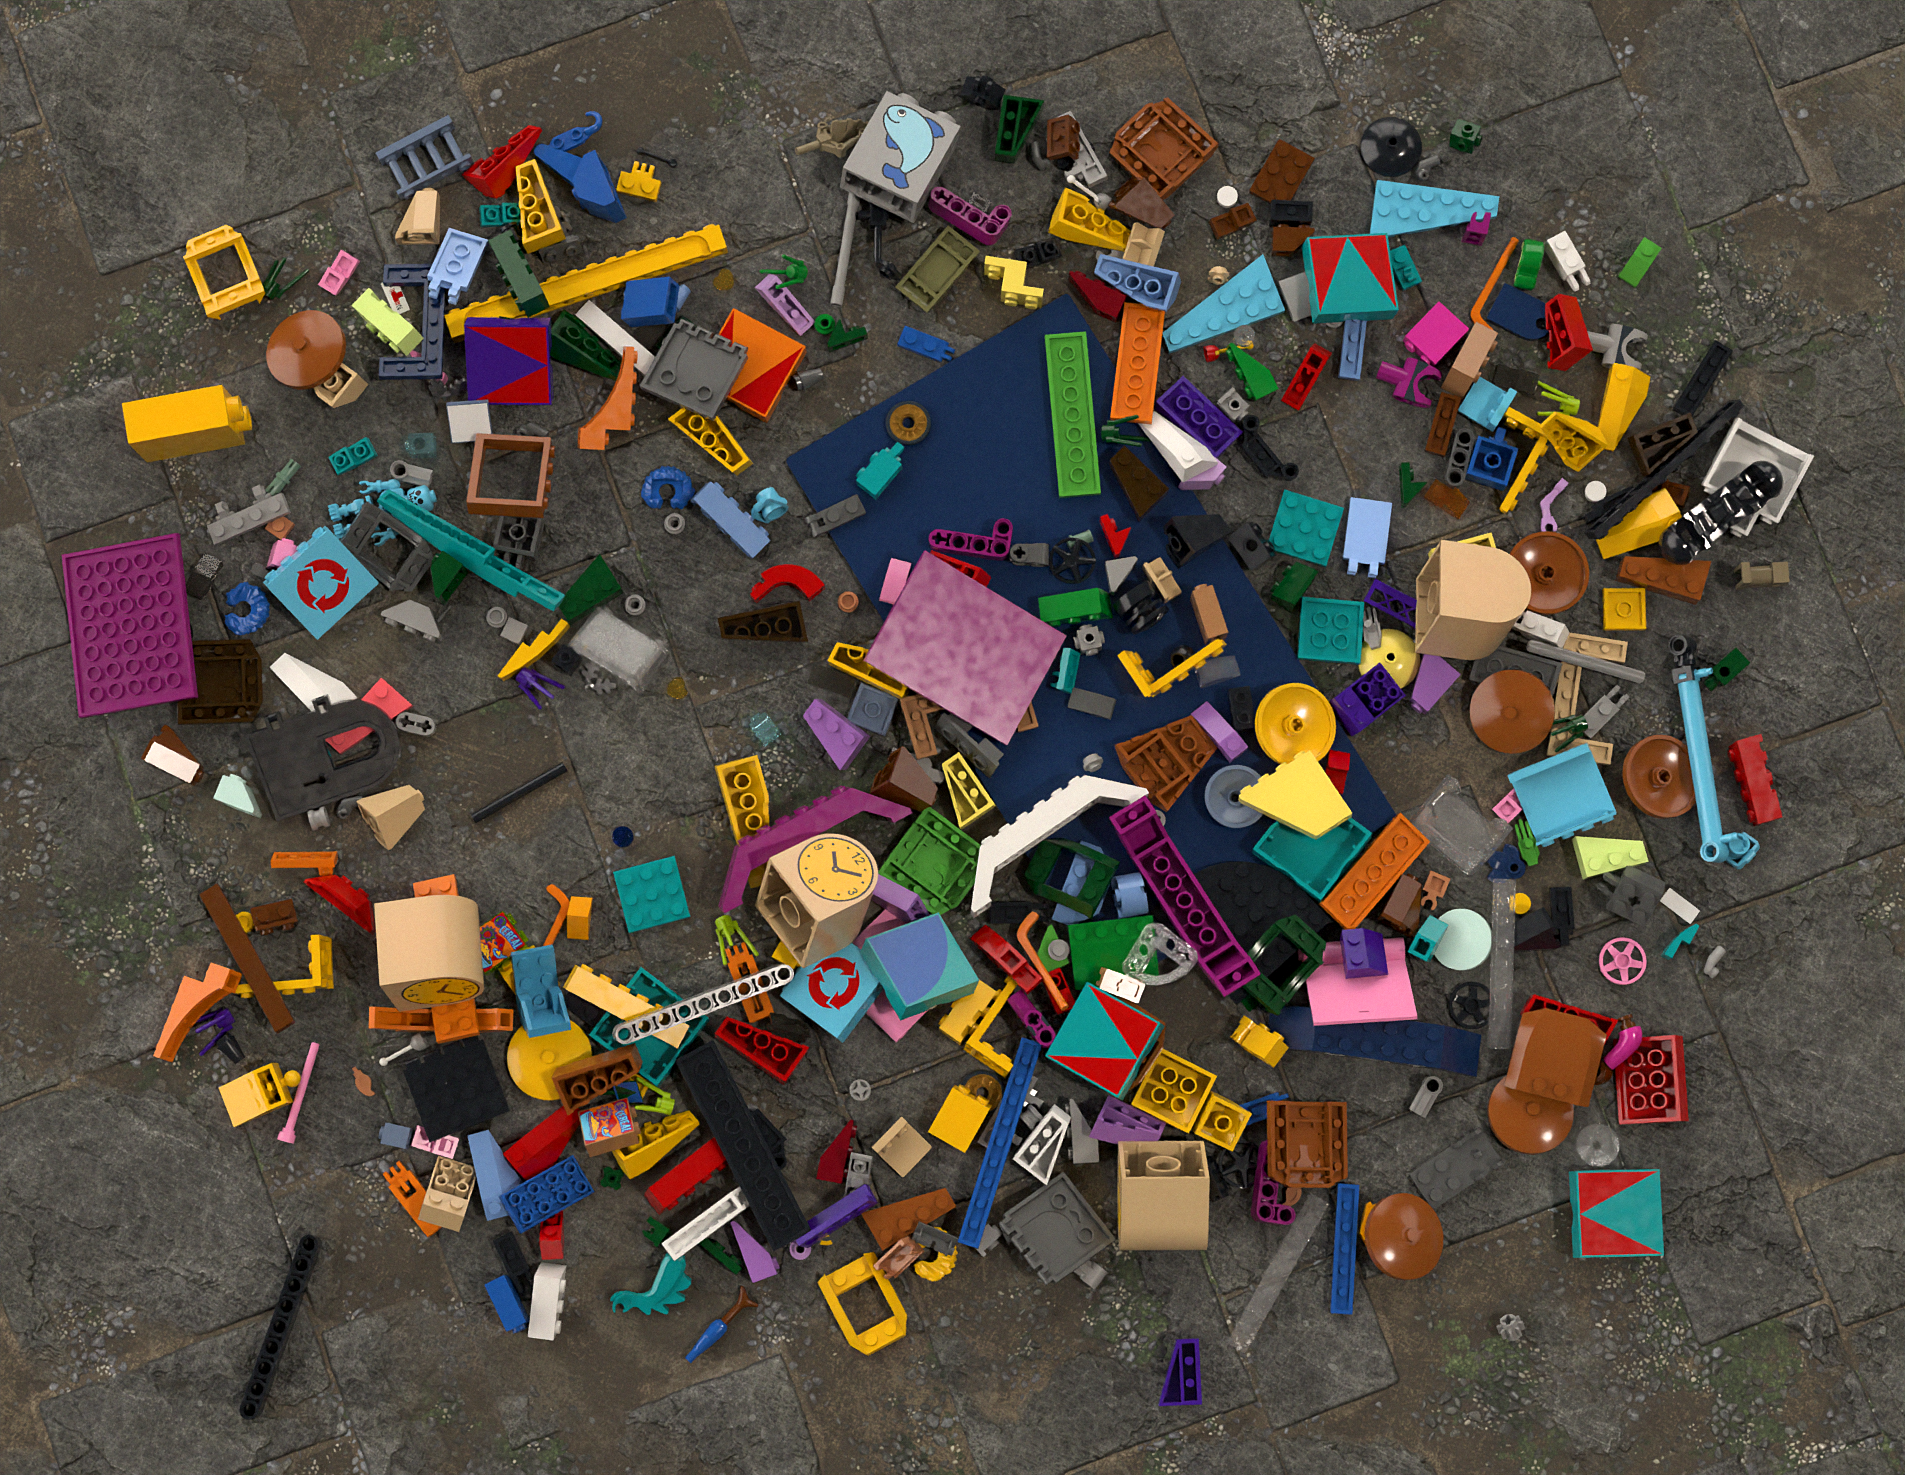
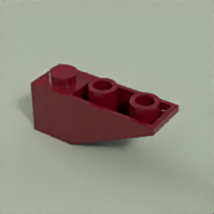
[1068,271,1126,323]
[816,1120,857,1184]

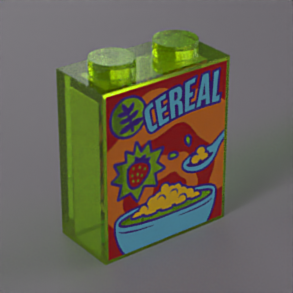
[480,911,529,976]

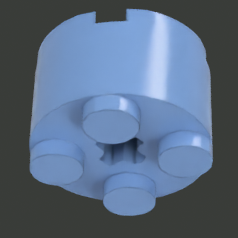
[1111,872,1148,919]

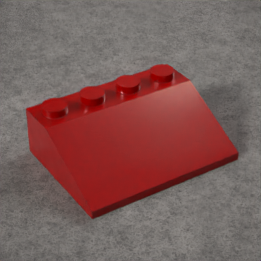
[1613,1035,1689,1125]

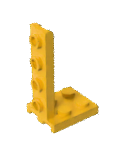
[1500,407,1549,514]
[1117,639,1227,697]
[235,934,334,998]
[963,976,1017,1078]

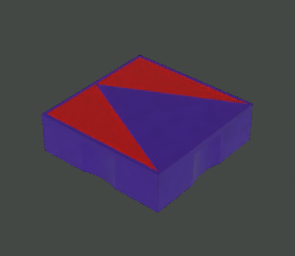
[464,317,554,405]

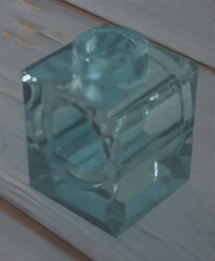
[405,433,437,458]
[748,712,781,747]

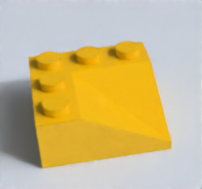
[1130,1049,1217,1134]

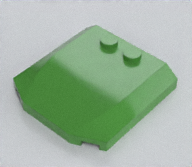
[878,807,981,915]

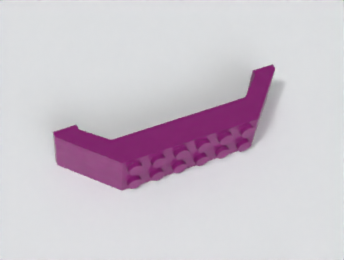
[718,785,912,913]
[1109,795,1261,997]

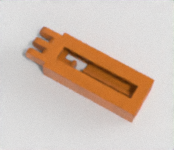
[725,942,775,1024]
[383,1160,442,1237]

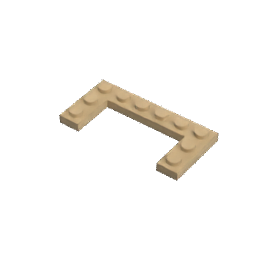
[1547,633,1628,766]

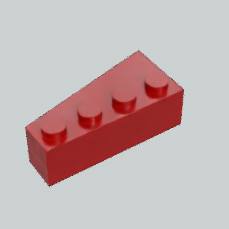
[644,1137,729,1215]

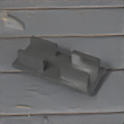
[934,713,1004,779]

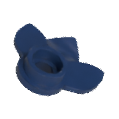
[1486,843,1526,884]

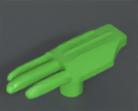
[1515,819,1540,867]

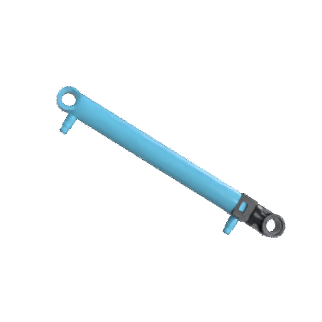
[1668,635,1739,863]

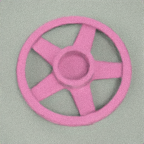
[1599,937,1647,985]

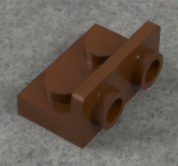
[1047,114,1080,160]
[250,899,298,936]

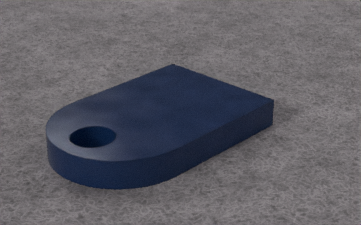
[1486,283,1549,341]

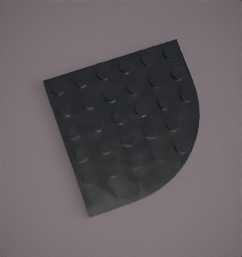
[1150,862,1331,1006]

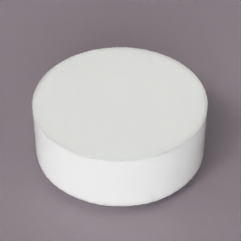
[1217,186,1238,208]
[1584,481,1606,503]

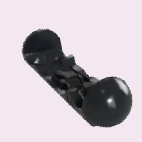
[1659,461,1784,565]

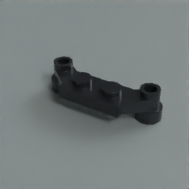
[1241,415,1299,481]
[750,1108,787,1170]

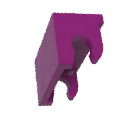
[1461,212,1491,246]

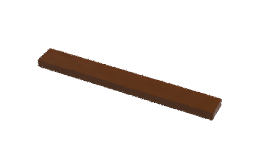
[199,883,296,1034]

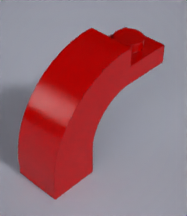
[750,564,826,604]

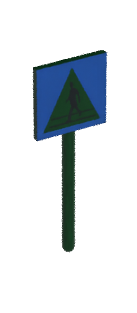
[602,1080,643,1103]

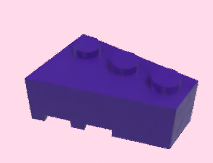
[1158,1338,1202,1406]

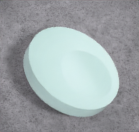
[1434,909,1493,971]

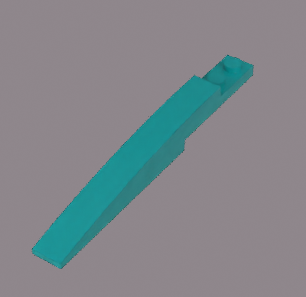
[377,489,565,612]

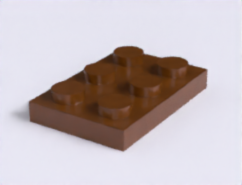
[1249,139,1315,204]

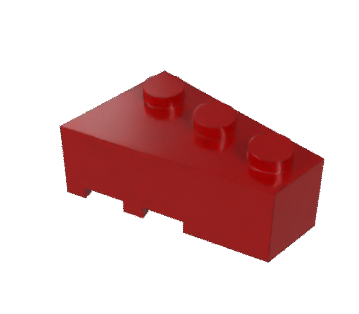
[1545,294,1593,371]

